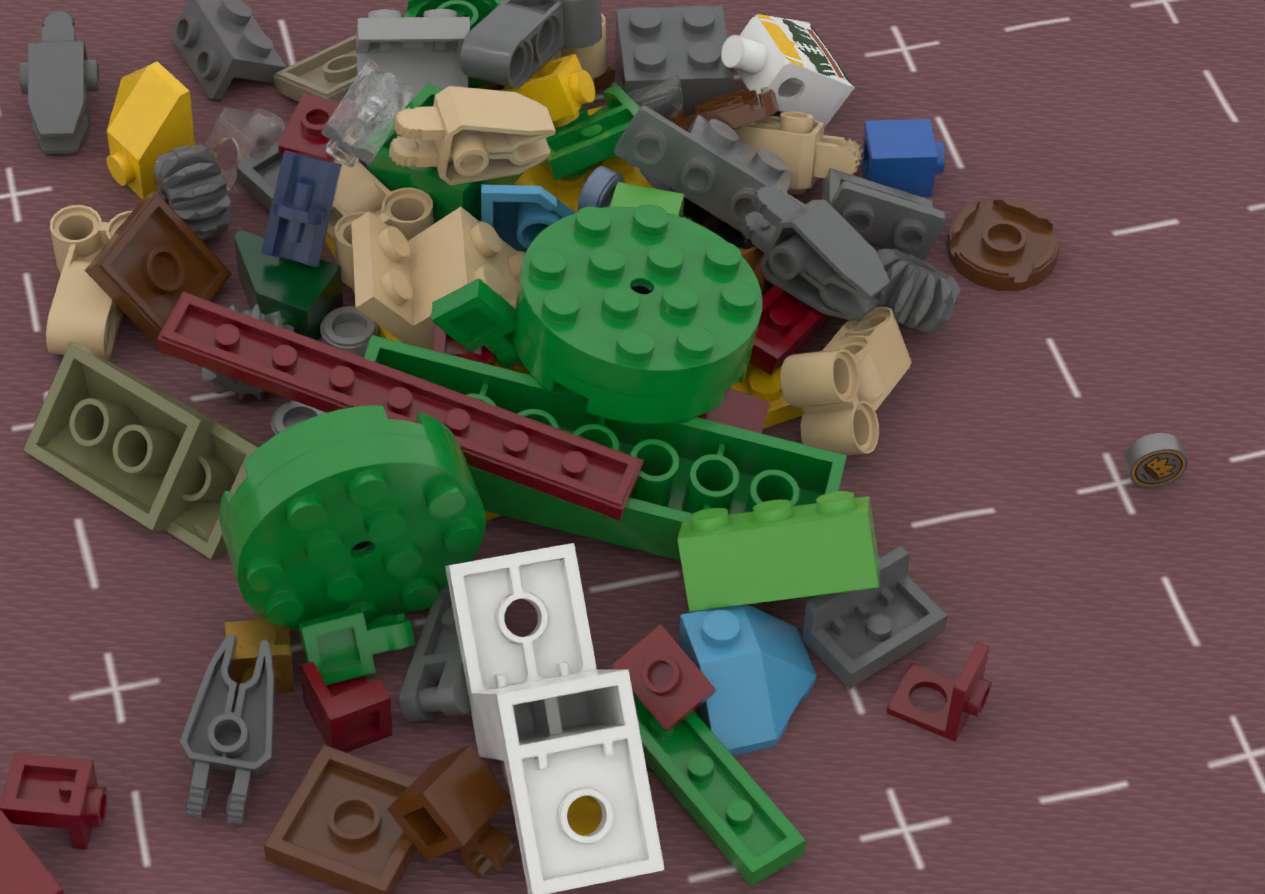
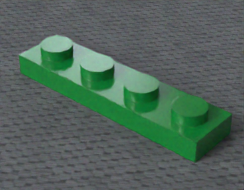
[633,692,806,887]

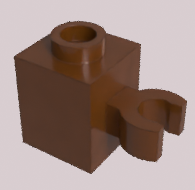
[387,745,516,878]

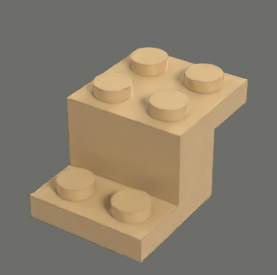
[351,207,526,350]

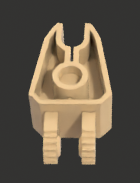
[389,86,555,185]
[733,111,865,194]

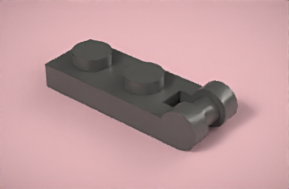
[399,586,471,722]

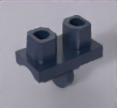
[261,151,342,268]

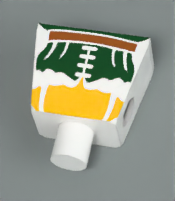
[721,14,855,128]

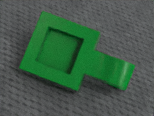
[431,278,522,369]
[297,607,415,685]

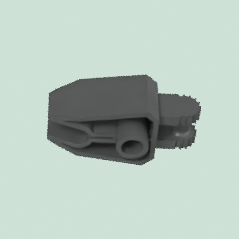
[19,9,100,154]
[740,185,890,321]
[180,634,276,825]

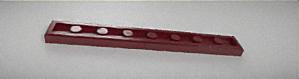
[157,292,644,521]

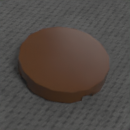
[668,87,779,131]
[947,199,1060,291]

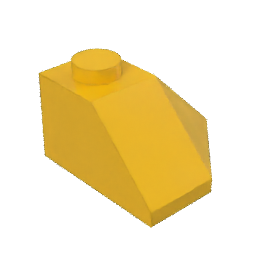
[107,61,195,199]

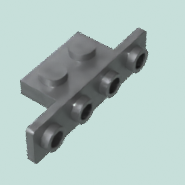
[614,106,805,233]

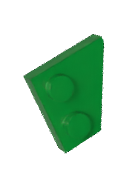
[541,85,640,180]

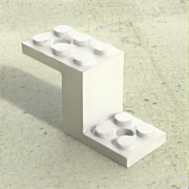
[445,543,665,894]

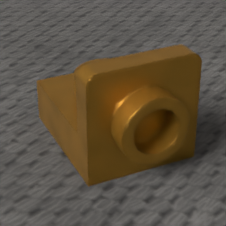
[225,618,295,693]

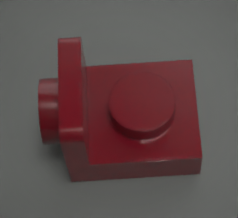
[0,752,107,849]

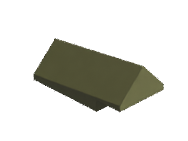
[24,342,260,560]

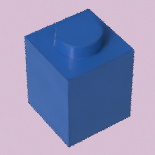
[861,119,945,197]

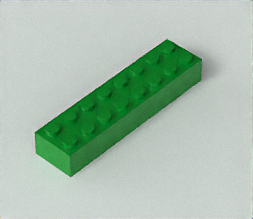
[364,335,847,561]

